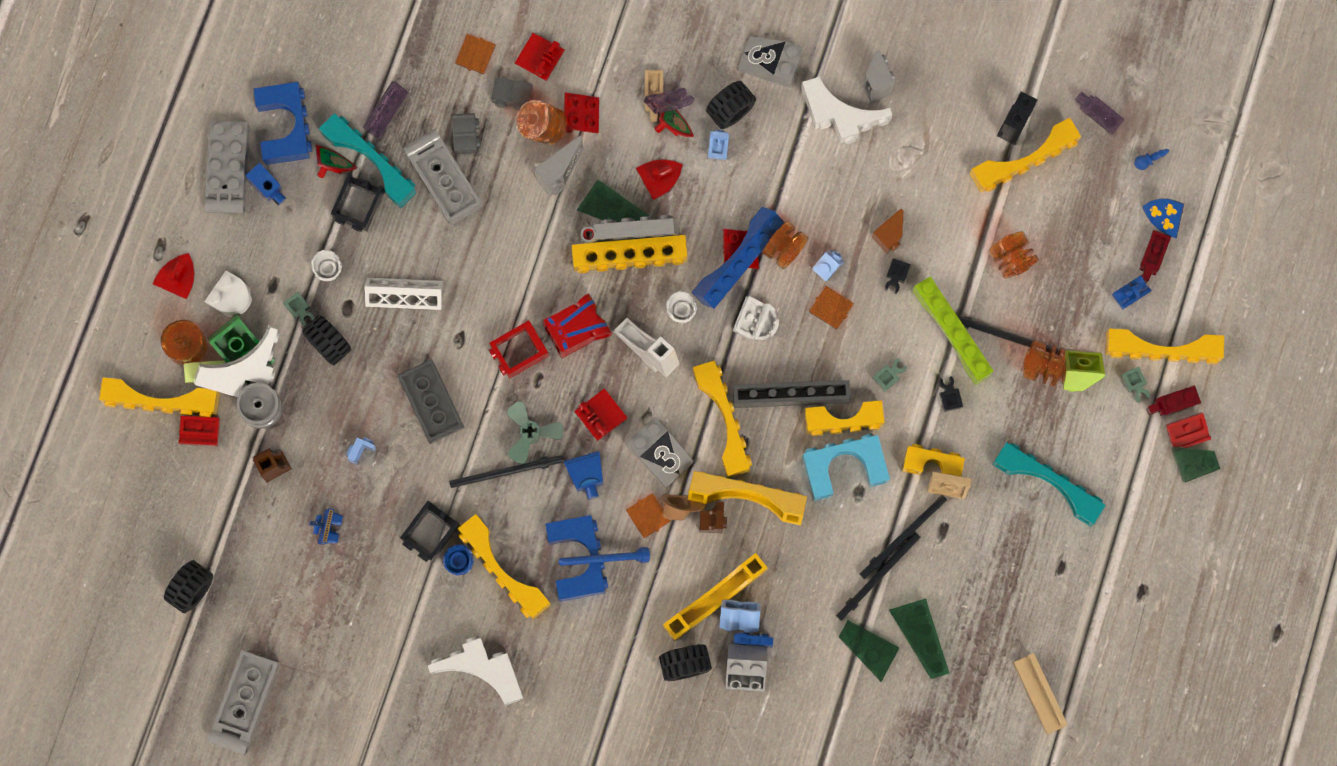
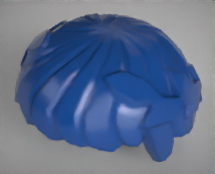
[443,544,474,575]

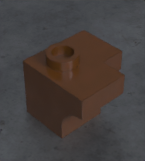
[252,448,292,483]
[699,502,727,534]

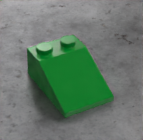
[207,314,275,384]

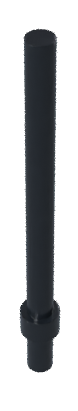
[957,315,1059,356]
[449,455,564,488]
[859,495,947,579]
[836,532,921,621]

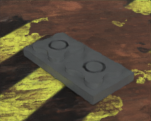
[397,359,465,444]

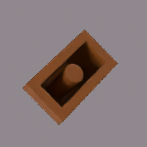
[872,208,904,254]

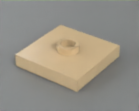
[927,472,972,499]

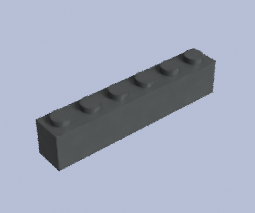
[733,380,850,408]

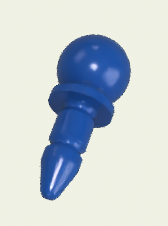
[1134,149,1169,170]

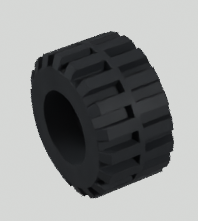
[706,81,756,129]
[302,315,351,366]
[164,560,213,614]
[659,644,712,681]

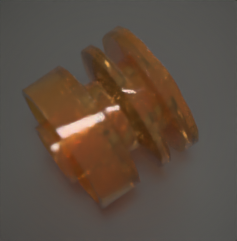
[516,100,567,145]
[988,231,1039,279]
[1022,340,1066,387]

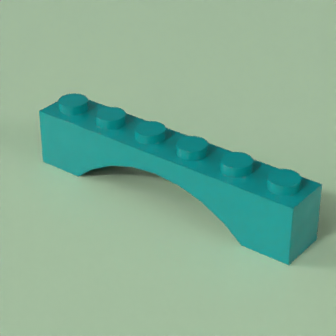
[319,113,416,209]
[992,442,1106,527]

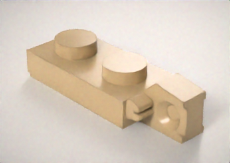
[645,70,663,122]

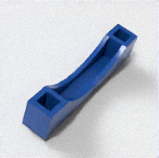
[691,207,785,309]

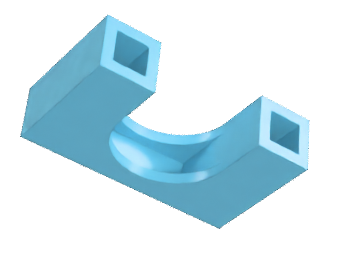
[802,434,890,501]

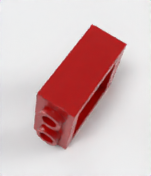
[489,320,549,379]

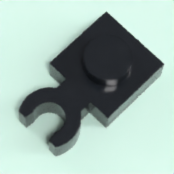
[885,258,911,294]
[939,376,963,412]

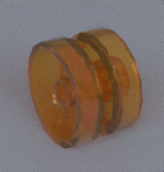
[762,221,809,270]
[161,319,208,366]

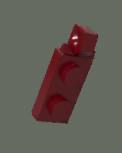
[1139,230,1171,284]
[1146,385,1202,416]

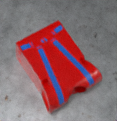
[543,293,612,359]

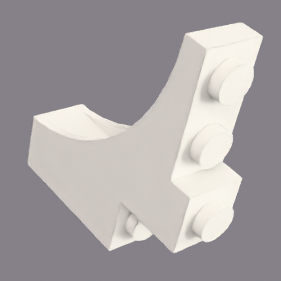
[801,77,892,144]
[614,318,679,377]
[193,324,280,397]
[428,636,524,706]

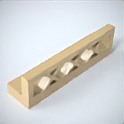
[1013,653,1068,735]

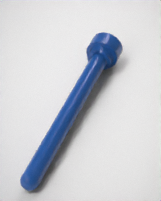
[558,547,650,566]

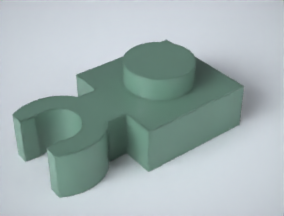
[283,292,315,327]
[872,358,907,392]
[1120,366,1150,403]

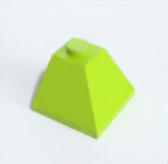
[1062,350,1105,392]

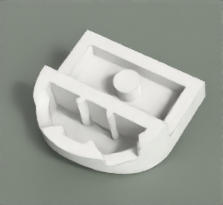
[204,271,252,317]
[732,296,779,341]

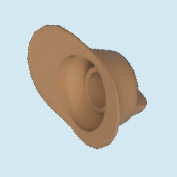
[661,494,706,521]

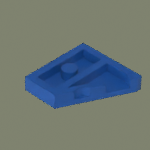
[733,633,773,647]

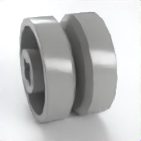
[236,383,283,429]

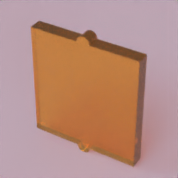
[455,34,496,74]
[809,286,854,330]
[626,493,671,538]

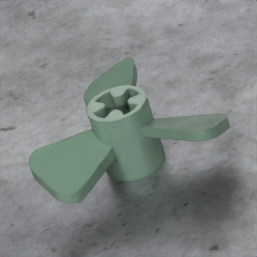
[507,401,563,464]

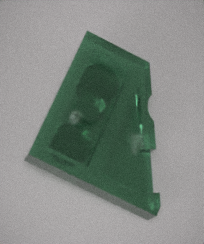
[1171,446,1221,483]

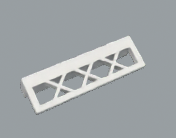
[365,278,443,310]

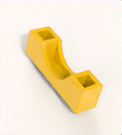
[804,400,885,436]

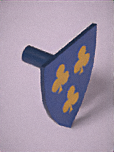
[1142,198,1184,238]

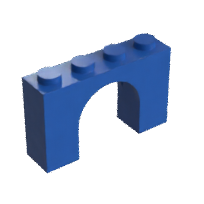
[253,82,313,165]
[545,515,608,602]

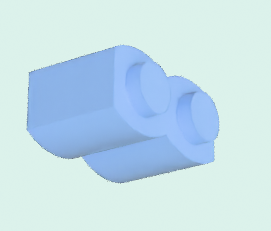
[720,600,761,633]

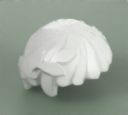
[311,250,342,282]
[666,291,697,323]

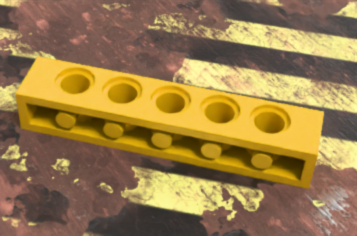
[572,235,687,273]

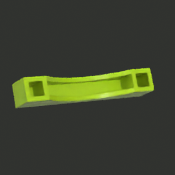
[912,276,994,386]

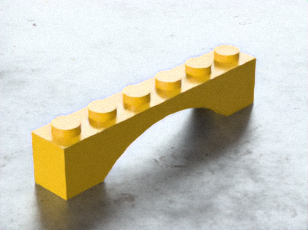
[970,117,1081,193]
[1105,328,1224,364]
[693,360,752,479]
[99,377,220,417]
[687,471,807,525]
[458,514,551,620]
[663,553,768,642]

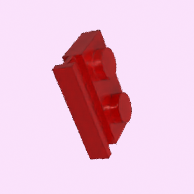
[1165,412,1211,452]
[178,416,221,446]

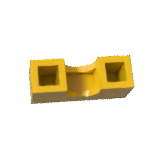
[902,444,965,477]

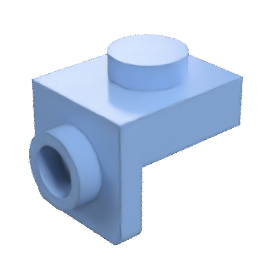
[708,130,729,160]
[812,250,845,281]
[346,437,376,465]

